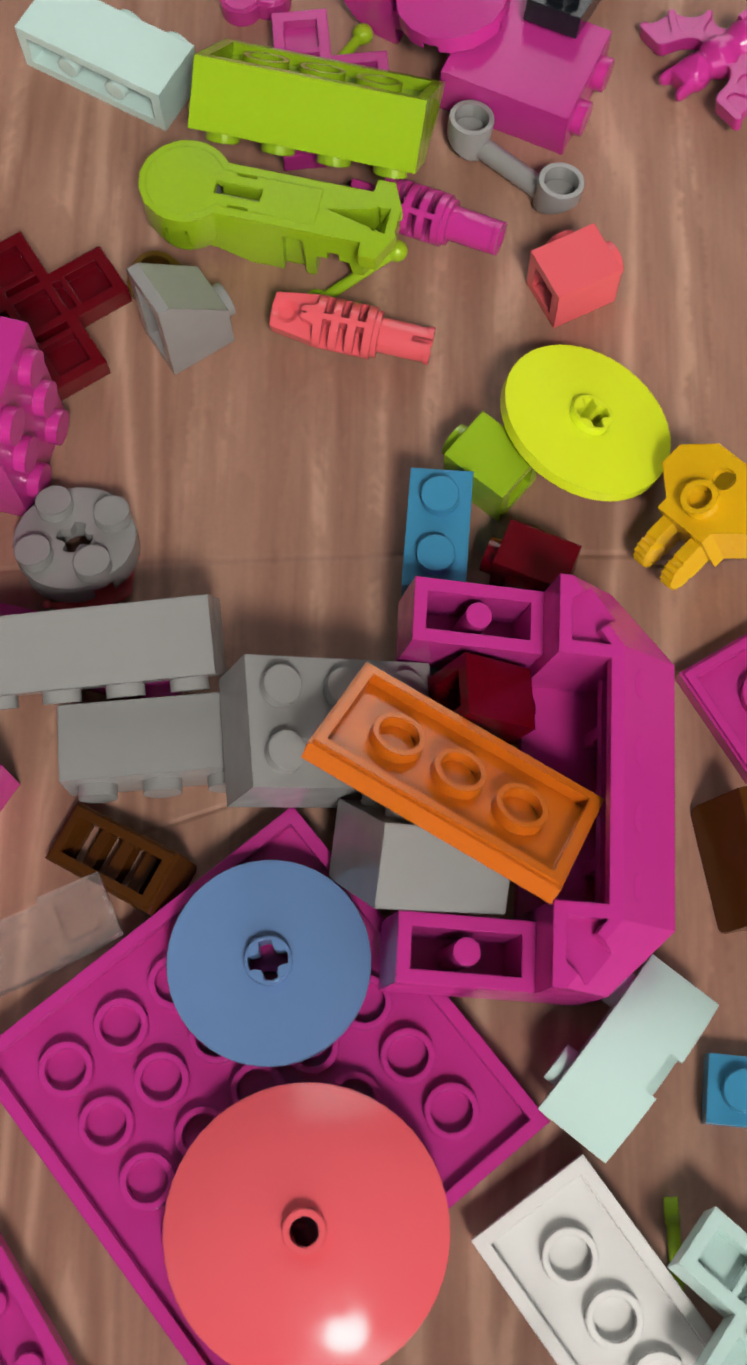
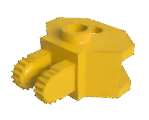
[632,443,747,591]

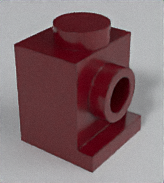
[479,519,582,592]

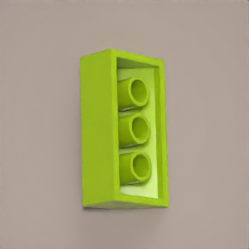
[188,38,445,179]

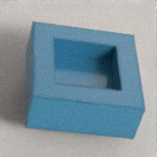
[701,1053,747,1129]

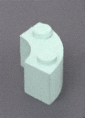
[538,954,719,1163]

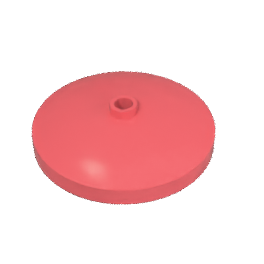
[163,1082,450,1365]

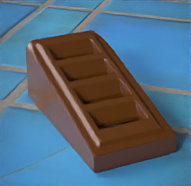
[45,802,196,916]

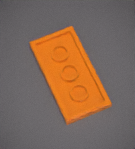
[301,662,604,904]

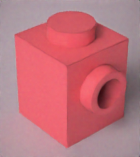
[526,223,624,329]

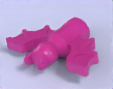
[640,9,747,131]

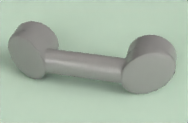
[447,100,585,214]

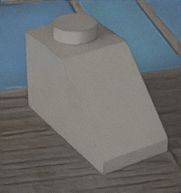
[127,263,236,375]

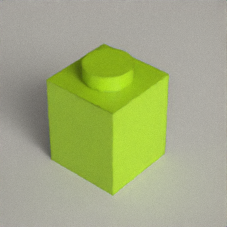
[441,411,537,522]

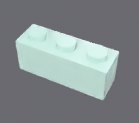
[14,0,195,131]

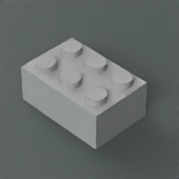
[219,654,431,808]

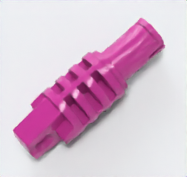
[350,177,507,256]

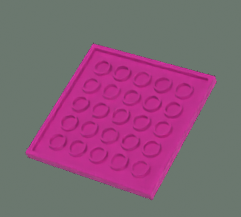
[0,808,550,1365]

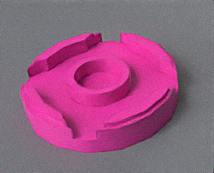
[396,0,510,53]

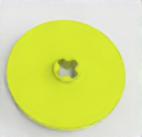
[500,344,671,501]

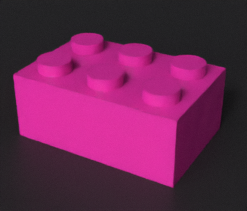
[0,316,69,517]

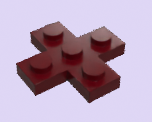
[0,231,132,401]

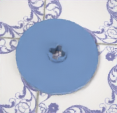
[166,860,371,1067]

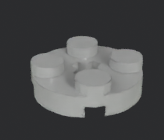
[13,485,141,603]

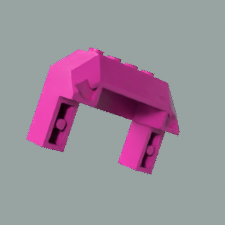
[378,574,675,1006]

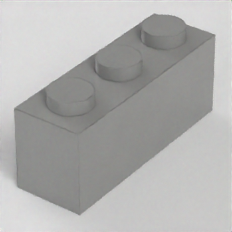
[57,692,226,803]

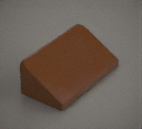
[691,786,747,934]

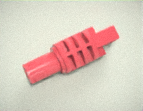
[269,291,436,365]

